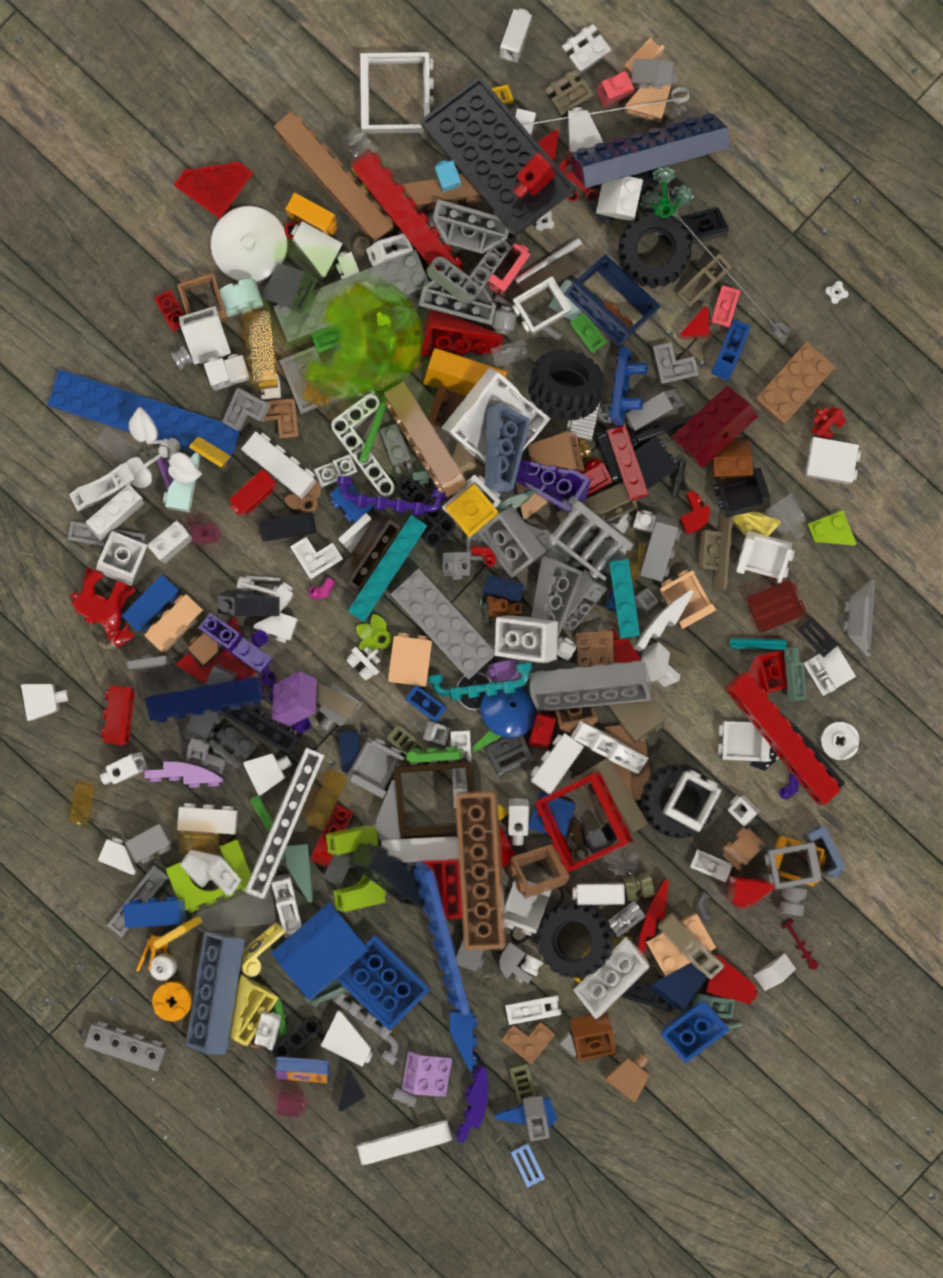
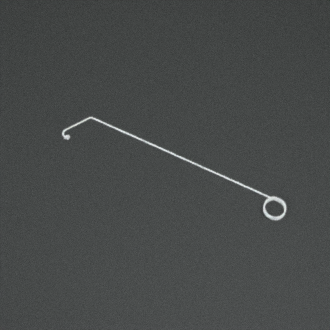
[522,88,689,126]

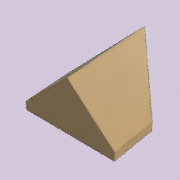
[453,442,485,480]

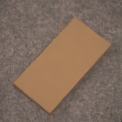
[604,725,650,801]

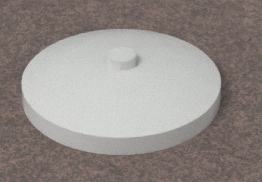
[211,206,288,283]

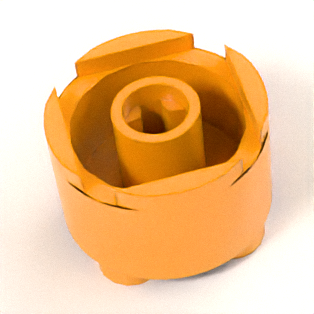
[152,980,193,1021]

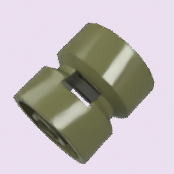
[623,871,655,902]

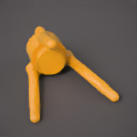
[136,935,168,982]

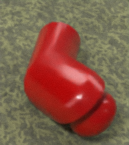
[471,545,497,566]

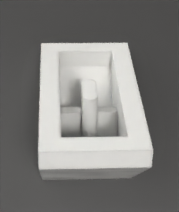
[754,953,796,991]

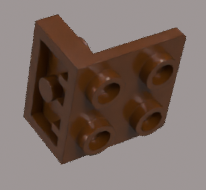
[428,385,466,428]

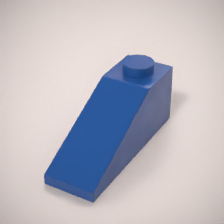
[711,319,751,381]
[495,1096,557,1127]

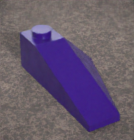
[515,460,591,514]

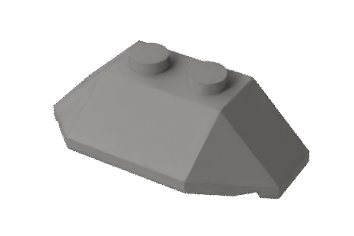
[432,199,509,254]
[418,278,496,325]
[843,580,875,657]

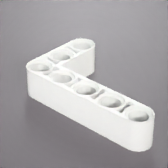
[331,394,395,497]

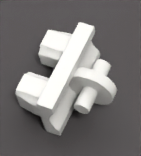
[346,647,381,681]
[254,1011,281,1050]

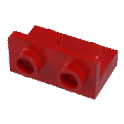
[577,458,613,497]

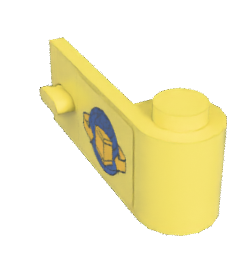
[240,922,285,977]

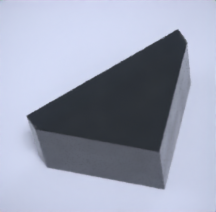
[338,1070,366,1112]

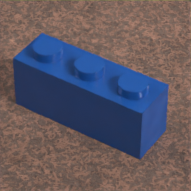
[122,575,181,633]
[123,896,186,928]

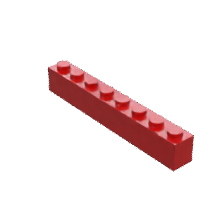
[351,149,464,272]
[724,673,841,805]

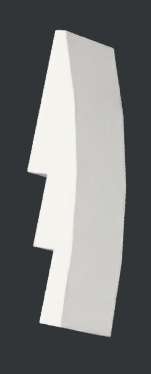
[633,590,694,651]
[571,721,649,774]

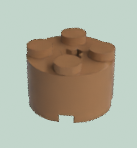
[722,828,765,871]

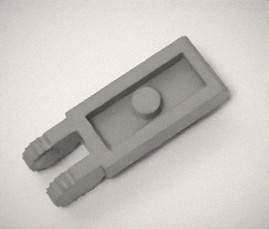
[380,424,414,479]

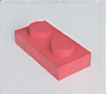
[711,285,740,328]

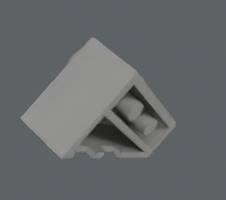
[640,513,681,582]

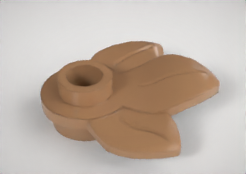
[284,479,321,514]

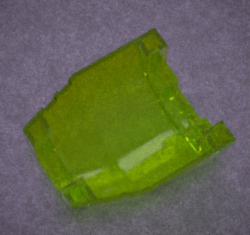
[304,280,422,398]

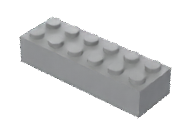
[390,569,495,680]
[530,661,651,712]

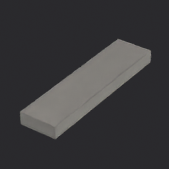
[67,521,147,547]
[107,864,169,938]

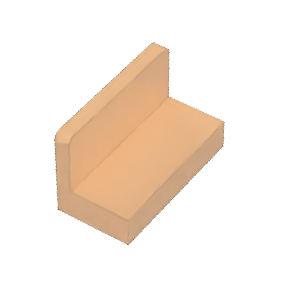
[624,38,665,74]

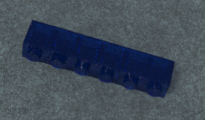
[145,675,265,723]

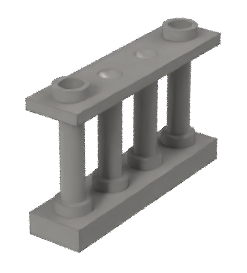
[543,496,633,581]

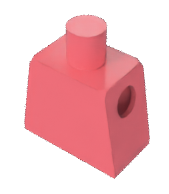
[596,71,636,108]

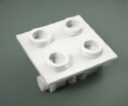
[803,646,856,696]

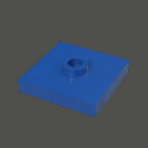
[528,792,576,838]

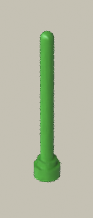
[360,377,400,463]

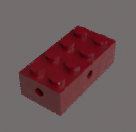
[672,385,758,468]

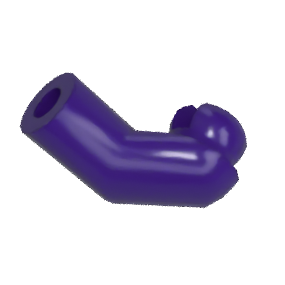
[779,774,798,799]

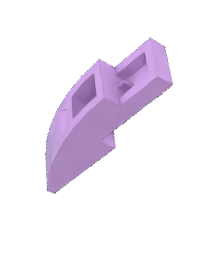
[144,762,224,788]

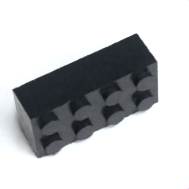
[348,843,425,908]

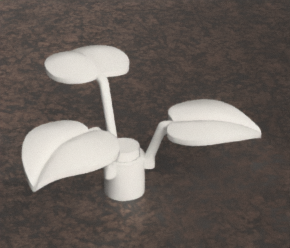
[126,407,202,488]

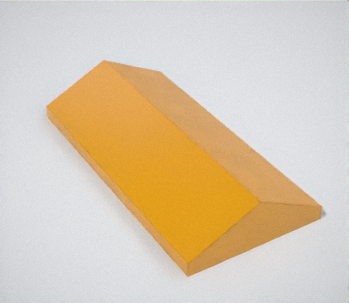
[423,348,507,396]

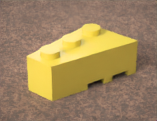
[229,974,279,1046]

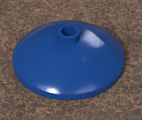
[480,687,537,738]

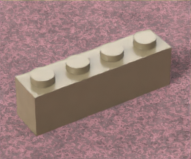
[556,482,638,534]

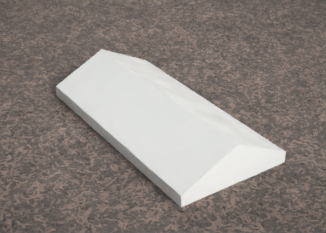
[573,938,650,1019]

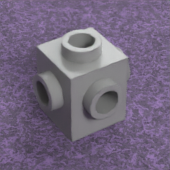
[442,552,471,580]

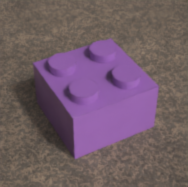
[272,671,317,726]

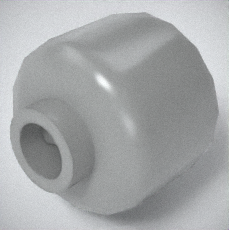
[491,305,517,334]

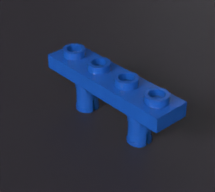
[609,347,648,425]

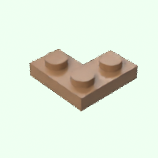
[259,398,299,439]
[501,1022,555,1064]

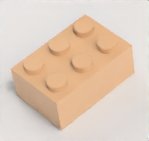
[646,913,716,976]

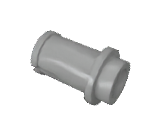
[392,1088,418,1108]

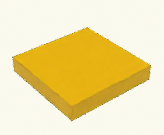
[445,483,499,538]
[154,916,203,949]

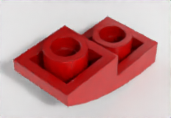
[154,289,185,332]

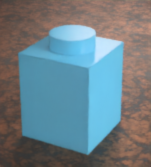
[435,160,461,192]

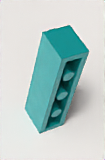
[609,557,640,639]

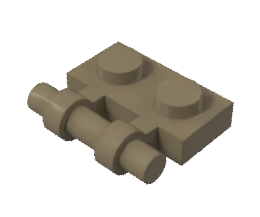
[544,69,594,117]

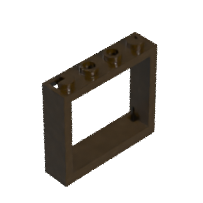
[394,757,475,837]

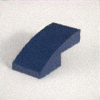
[338,729,360,772]

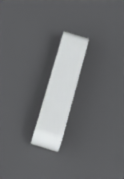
[356,1120,452,1165]

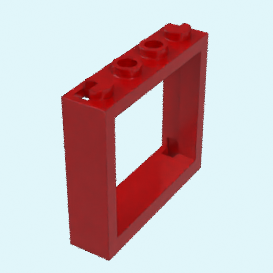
[535,771,633,872]

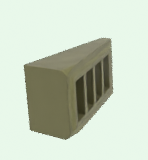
[386,724,427,763]
[509,1062,537,1105]

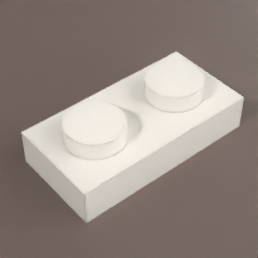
[690,849,733,882]

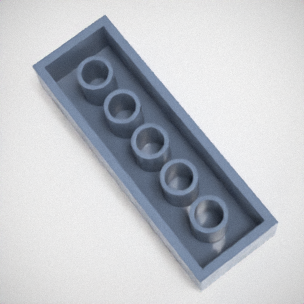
[185,931,245,1055]

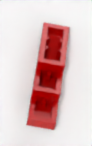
[637,879,669,956]

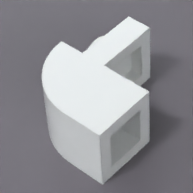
[641,642,680,687]

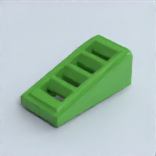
[472,730,502,752]

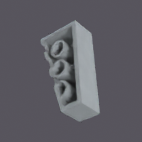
[531,556,583,640]

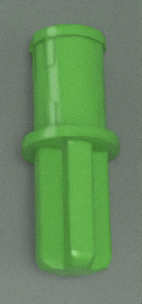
[271,998,288,1037]

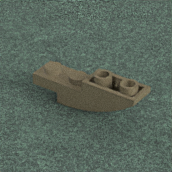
[658,913,725,979]

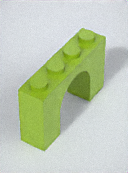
[326,825,386,912]
[166,839,252,913]

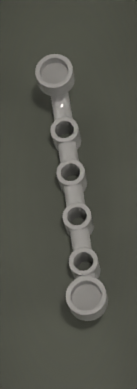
[304,994,399,1065]

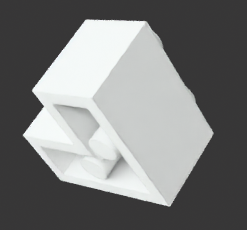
[204,354,251,391]

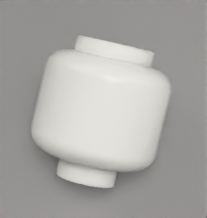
[150,953,177,980]

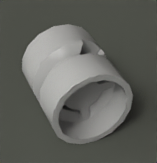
[778,886,808,916]

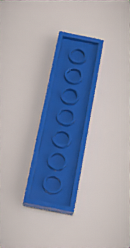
[413,861,470,1016]

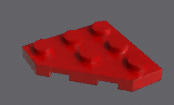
[173,161,254,219]

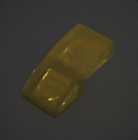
[630,542,646,582]
[69,782,95,825]

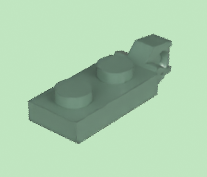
[784,648,807,701]

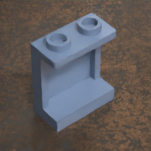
[803,825,846,878]

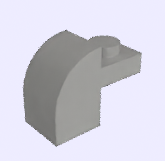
[499,941,532,984]

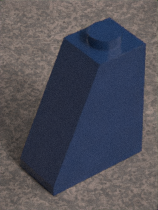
[649,963,707,1011]

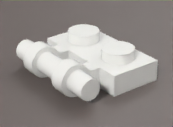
[562,24,611,73]

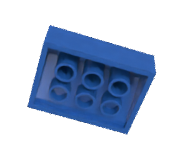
[271,902,369,1001]
[336,933,431,1031]

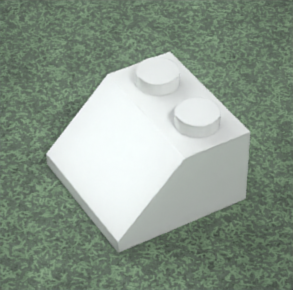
[596,176,643,221]
[96,531,147,586]

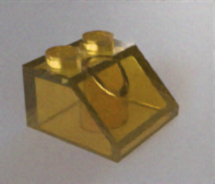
[179,831,221,858]

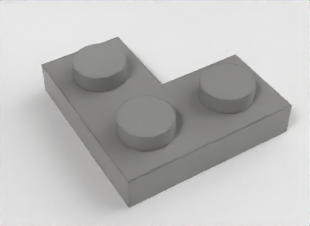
[652,343,699,385]
[222,388,271,431]
[186,738,226,775]

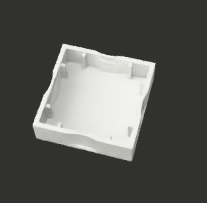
[442,368,550,466]

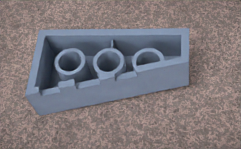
[485,404,531,493]

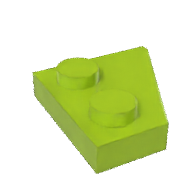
[807,510,856,546]

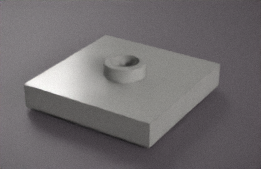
[127,655,171,670]

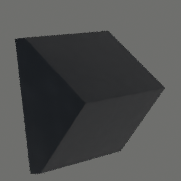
[682,207,729,245]

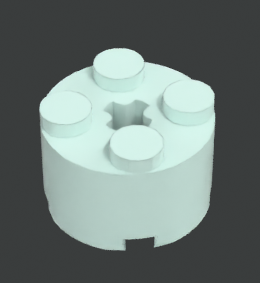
[219,279,264,317]

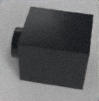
[583,823,618,854]

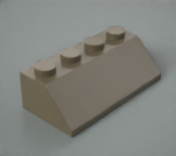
[572,758,648,844]

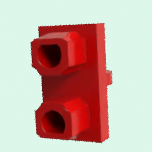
[810,406,846,440]

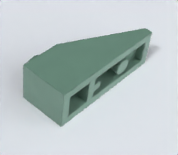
[282,844,314,902]

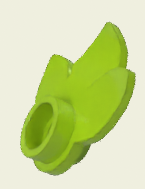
[356,614,392,651]

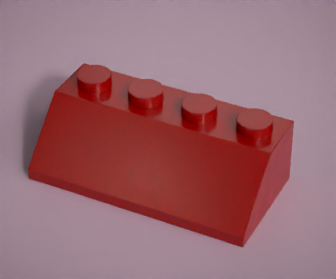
[725,875,775,908]

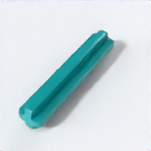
[729,638,787,650]

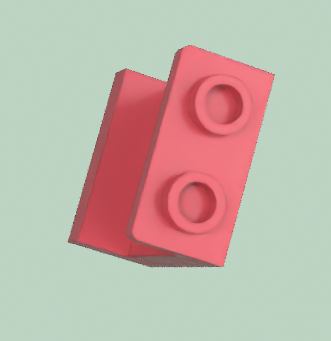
[486,243,530,297]

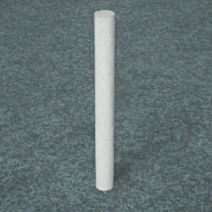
[514,238,582,285]

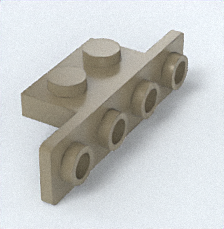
[698,513,733,590]

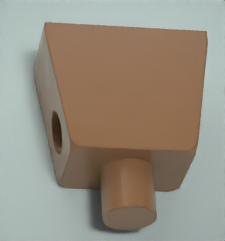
[605,1053,650,1102]

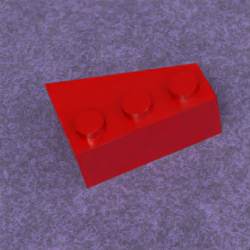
[423,858,463,919]

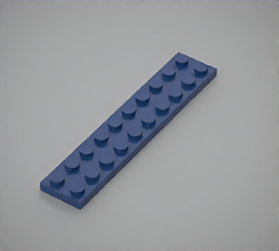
[47,369,241,465]

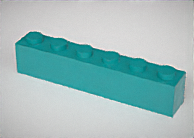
[348,515,428,623]

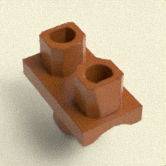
[487,597,522,619]

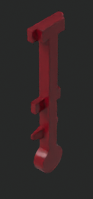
[781,919,818,970]

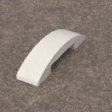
[451,731,471,808]

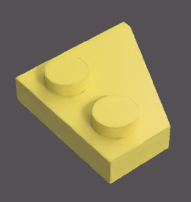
[733,511,781,536]

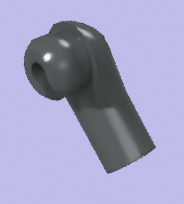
[695,891,711,921]

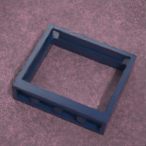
[564,254,661,347]

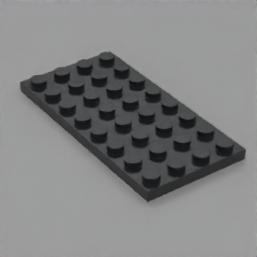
[419,76,576,237]

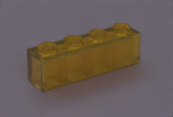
[244,311,278,390]

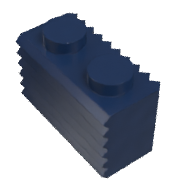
[483,574,524,603]

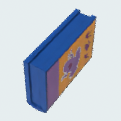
[275,1057,330,1083]

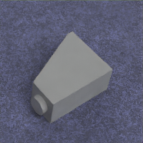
[626,389,684,431]

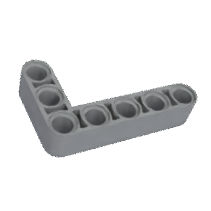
[427,230,520,304]

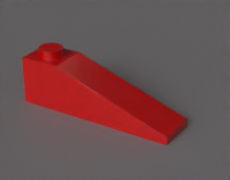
[420,310,504,356]

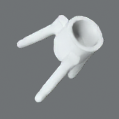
[236,575,281,595]

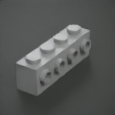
[84,1021,167,1071]

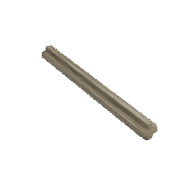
[590,603,690,666]

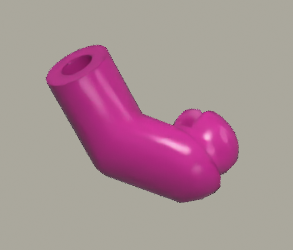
[309,578,335,600]

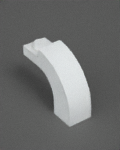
[69,463,135,511]

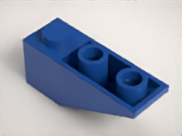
[450,1010,477,1071]

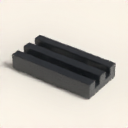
[798,617,838,658]

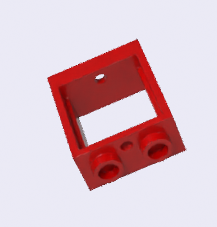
[229,469,279,517]

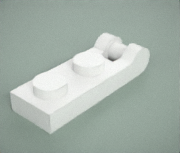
[505,995,562,1025]

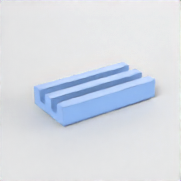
[511,1143,545,1188]

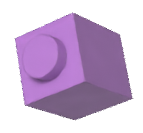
[487,659,519,683]

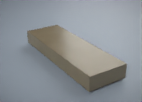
[519,254,578,301]

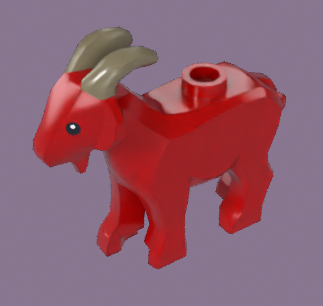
[70,567,137,651]

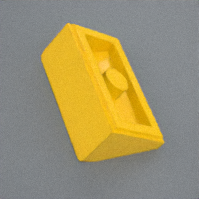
[189,437,230,468]

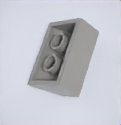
[477,506,546,578]

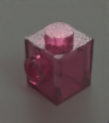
[191,523,221,546]

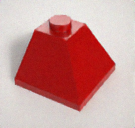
[748,650,788,693]

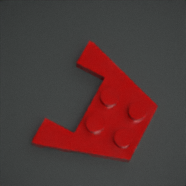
[176,617,256,694]

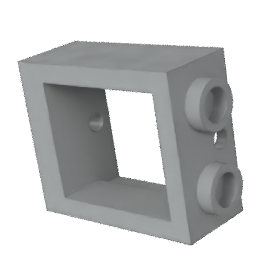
[764,842,822,889]

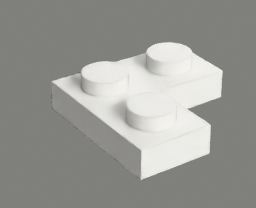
[290,537,343,579]

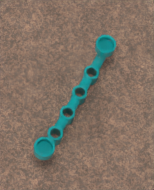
[427,662,532,700]

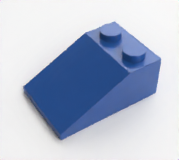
[660,1000,730,1064]

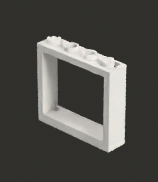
[360,52,434,134]

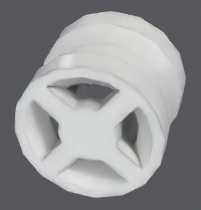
[520,954,544,976]

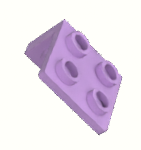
[402,1051,452,1097]

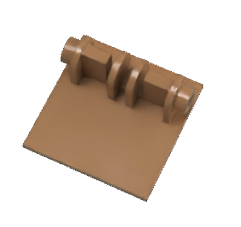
[576,631,614,668]

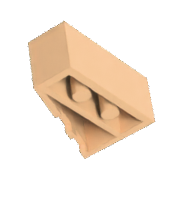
[144,594,204,653]

